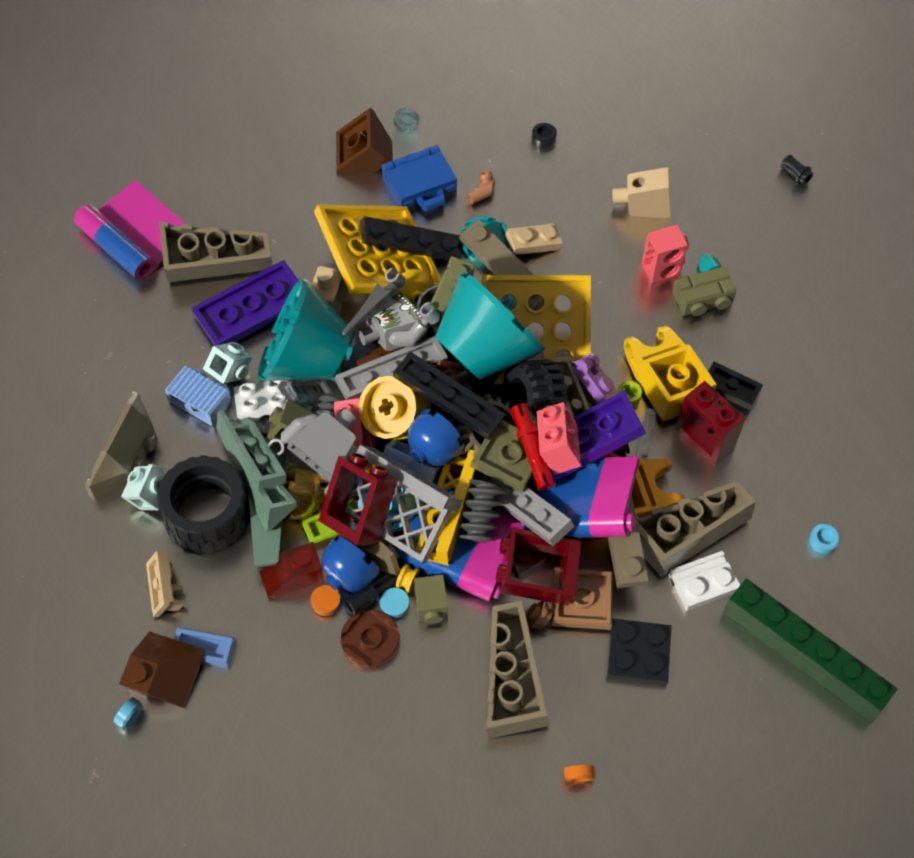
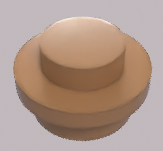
[526,601,553,630]

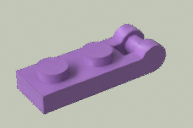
[573,353,618,404]

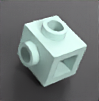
[203,342,252,384]
[121,464,166,510]

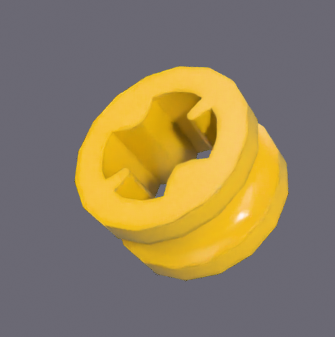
[396,563,420,593]

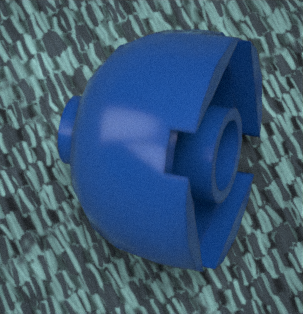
[407,409,465,467]
[321,536,381,592]

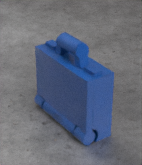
[382,145,457,211]

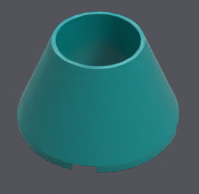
[435,270,545,380]

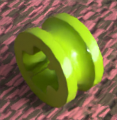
[617,381,642,407]

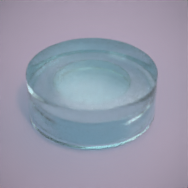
[393,108,419,133]

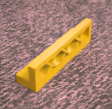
[416,449,479,566]

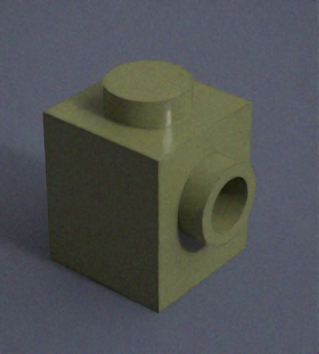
[267,399,312,451]

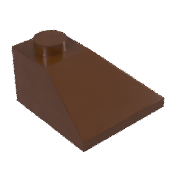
[336,108,393,173]
[119,631,206,708]

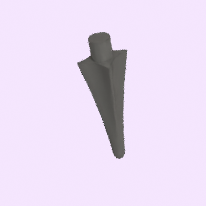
[342,282,397,336]

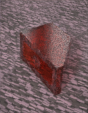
[260,542,324,600]

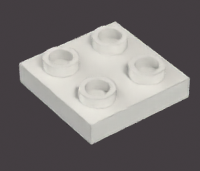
[234,380,292,434]

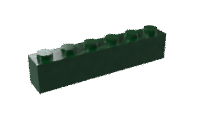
[723,578,898,723]

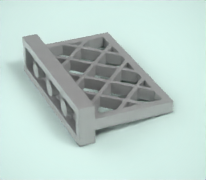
[345,445,463,563]

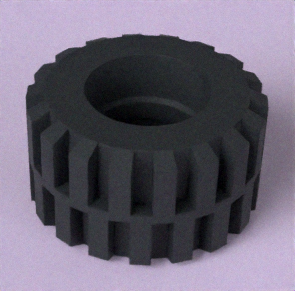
[502,359,567,421]

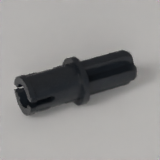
[343,573,398,615]

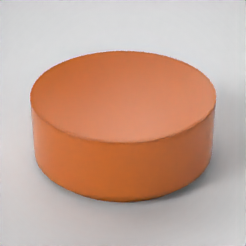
[311,585,341,616]
[564,765,596,783]

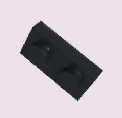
[708,361,763,410]

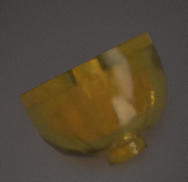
[283,463,326,521]

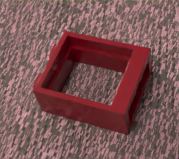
[675,381,746,467]
[318,453,399,546]
[496,527,581,606]

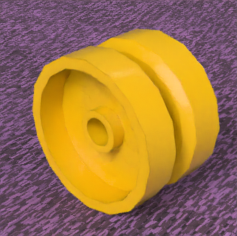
[359,376,432,440]

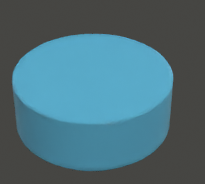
[809,524,840,554]
[380,588,409,619]
[114,697,143,729]

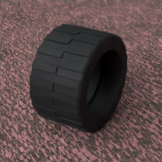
[157,455,250,553]

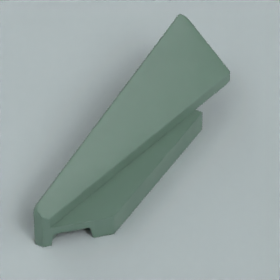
[216,410,297,532]
[248,438,287,568]

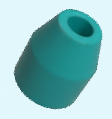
[698,253,722,272]

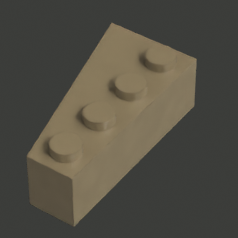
[159,221,273,282]
[636,481,756,577]
[486,600,550,739]

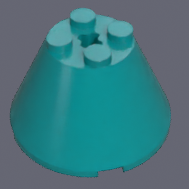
[257,277,355,381]

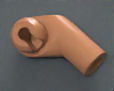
[467,170,495,205]

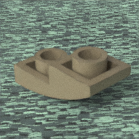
[342,536,400,575]

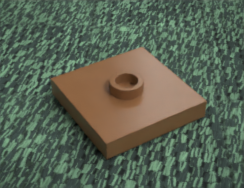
[552,567,613,630]

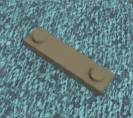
[459,219,543,309]
[608,494,649,588]

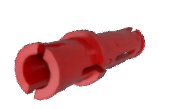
[510,403,556,491]

